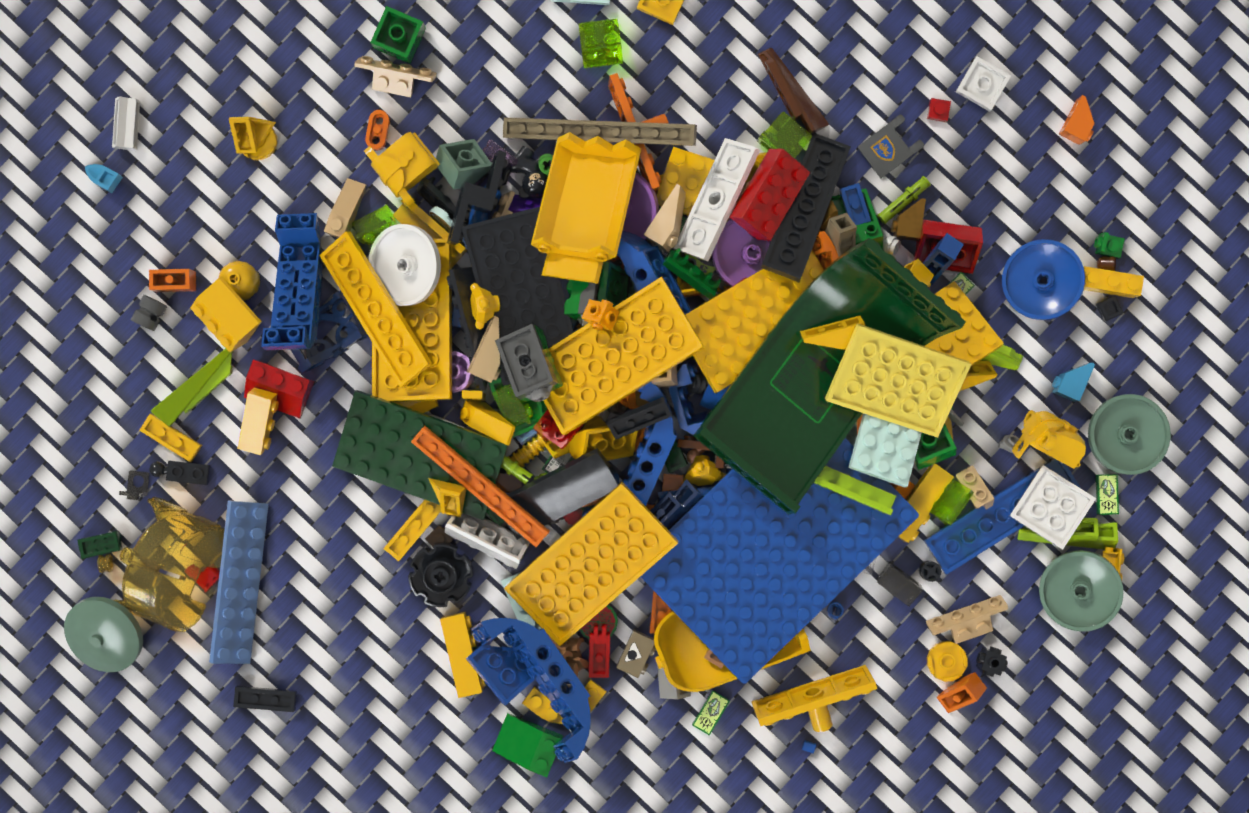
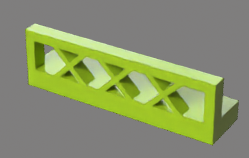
[814,466,896,515]

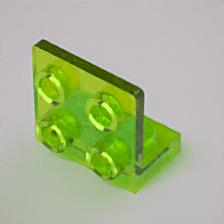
[578,19,623,68]
[757,112,812,159]
[352,205,398,245]
[492,384,534,427]
[930,479,974,526]

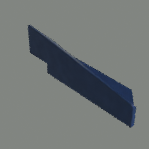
[650,479,704,530]

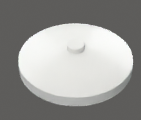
[369,224,441,306]

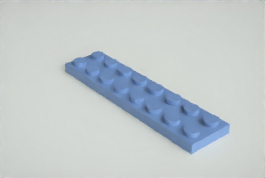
[209,501,269,664]

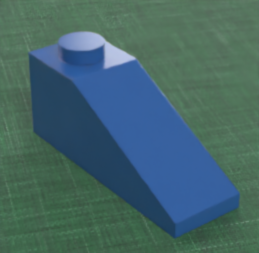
[923,233,964,288]

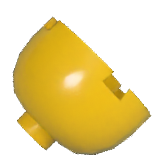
[218,261,260,301]

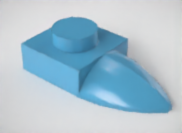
[85,164,123,193]

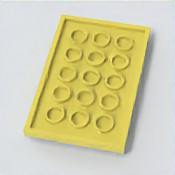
[825,323,972,438]

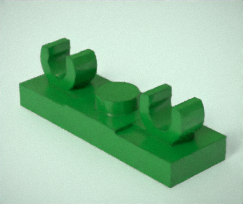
[663,248,721,300]

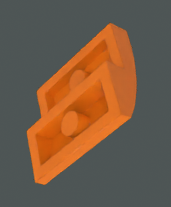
[812,231,839,270]

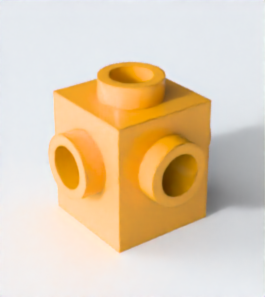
[582,299,619,331]

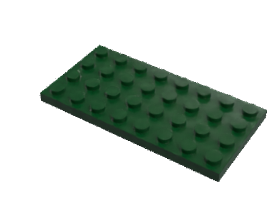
[332,390,508,520]

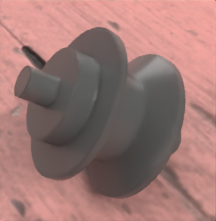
[687,374,707,394]

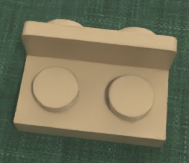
[956,465,994,509]

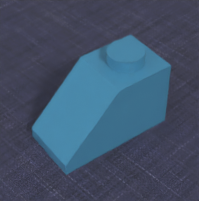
[1052,363,1095,402]

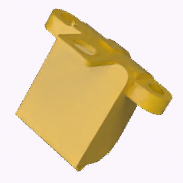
[364,132,440,206]
[1012,410,1086,469]

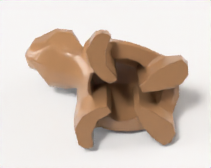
[548,635,589,677]

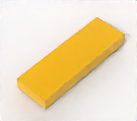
[139,414,202,462]

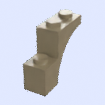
[825,213,857,257]

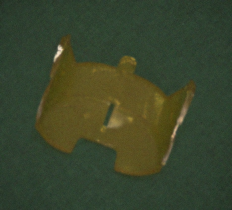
[114,497,225,632]

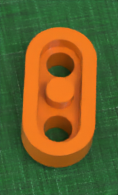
[365,110,390,151]

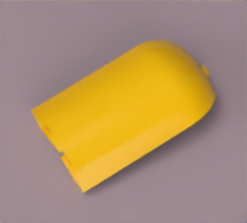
[654,611,811,692]

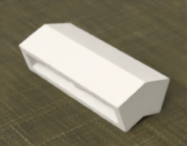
[112,96,140,150]

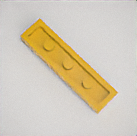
[383,500,441,561]

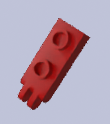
[589,625,610,678]

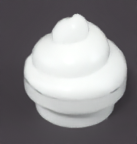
[883,236,901,256]

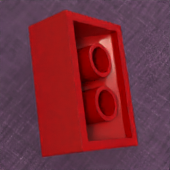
[914,219,983,274]
[244,359,315,419]

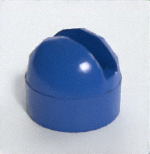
[827,602,844,619]

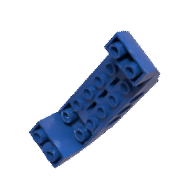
[261,213,323,350]
[617,231,691,371]
[582,382,677,517]
[472,618,591,763]

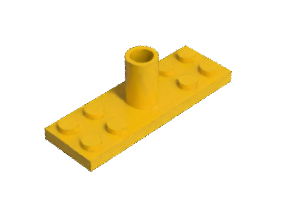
[751,665,877,732]

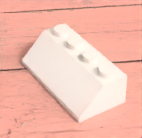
[445,513,530,569]

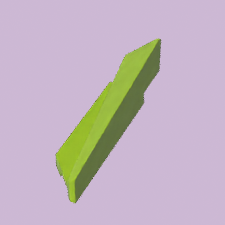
[151,348,234,427]

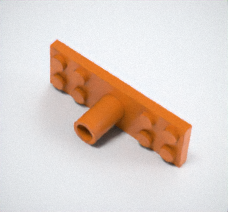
[608,73,669,194]

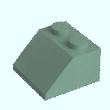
[436,139,492,190]

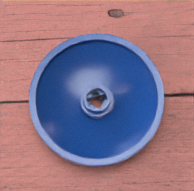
[1002,239,1085,320]

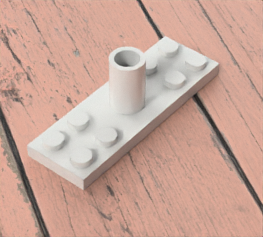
[674,138,760,262]

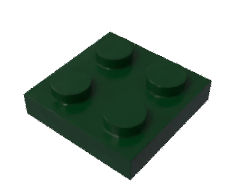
[598,262,630,307]

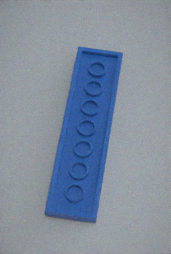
[924,459,1081,575]

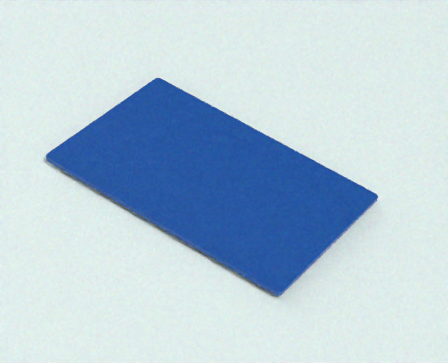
[640,438,919,683]

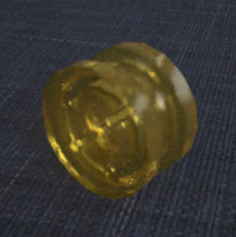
[97,554,114,573]

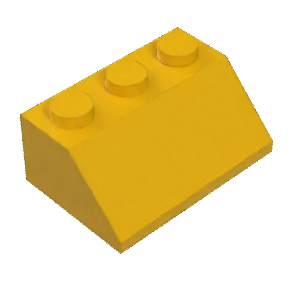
[190,277,262,353]
[569,426,638,461]

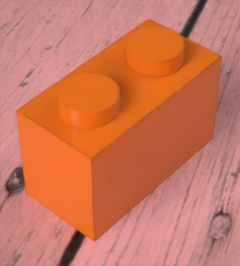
[149,269,196,292]

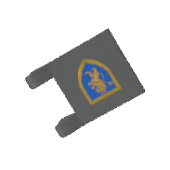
[857,114,924,179]

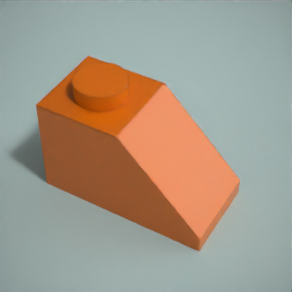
[1059,95,1094,145]
[936,672,987,713]

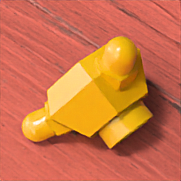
[470,283,500,329]
[683,455,726,486]

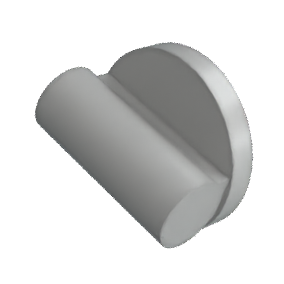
[998,435,1022,454]

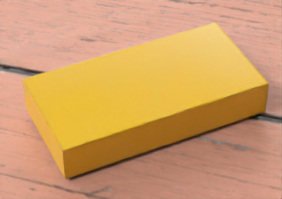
[462,390,486,402]

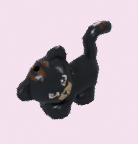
[487,146,551,198]

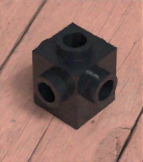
[976,646,1008,677]

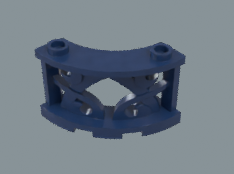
[291,290,368,374]

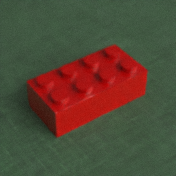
[729,149,810,241]

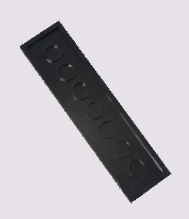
[761,133,851,282]

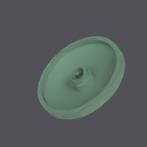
[1088,394,1171,475]
[1039,550,1124,631]
[64,597,143,672]

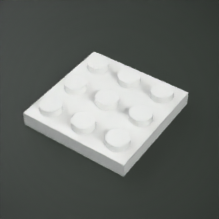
[1009,465,1096,550]

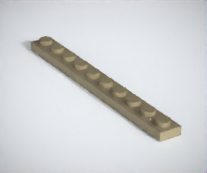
[503,117,697,146]

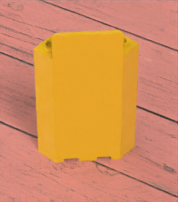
[531,132,641,284]

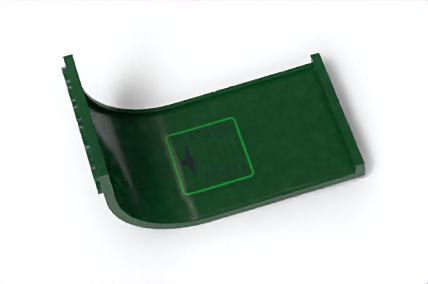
[693,238,966,515]

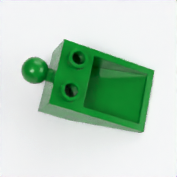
[830,188,884,249]

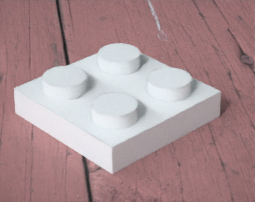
[956,56,1011,112]

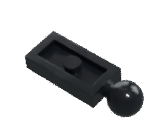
[149,460,210,485]

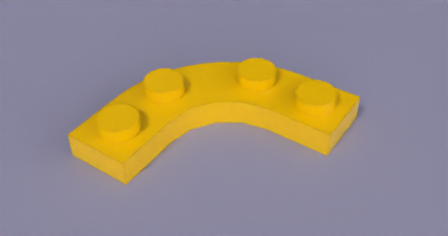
[522,679,606,724]

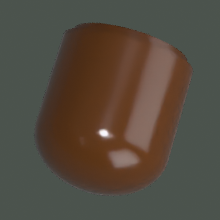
[1096,256,1116,271]

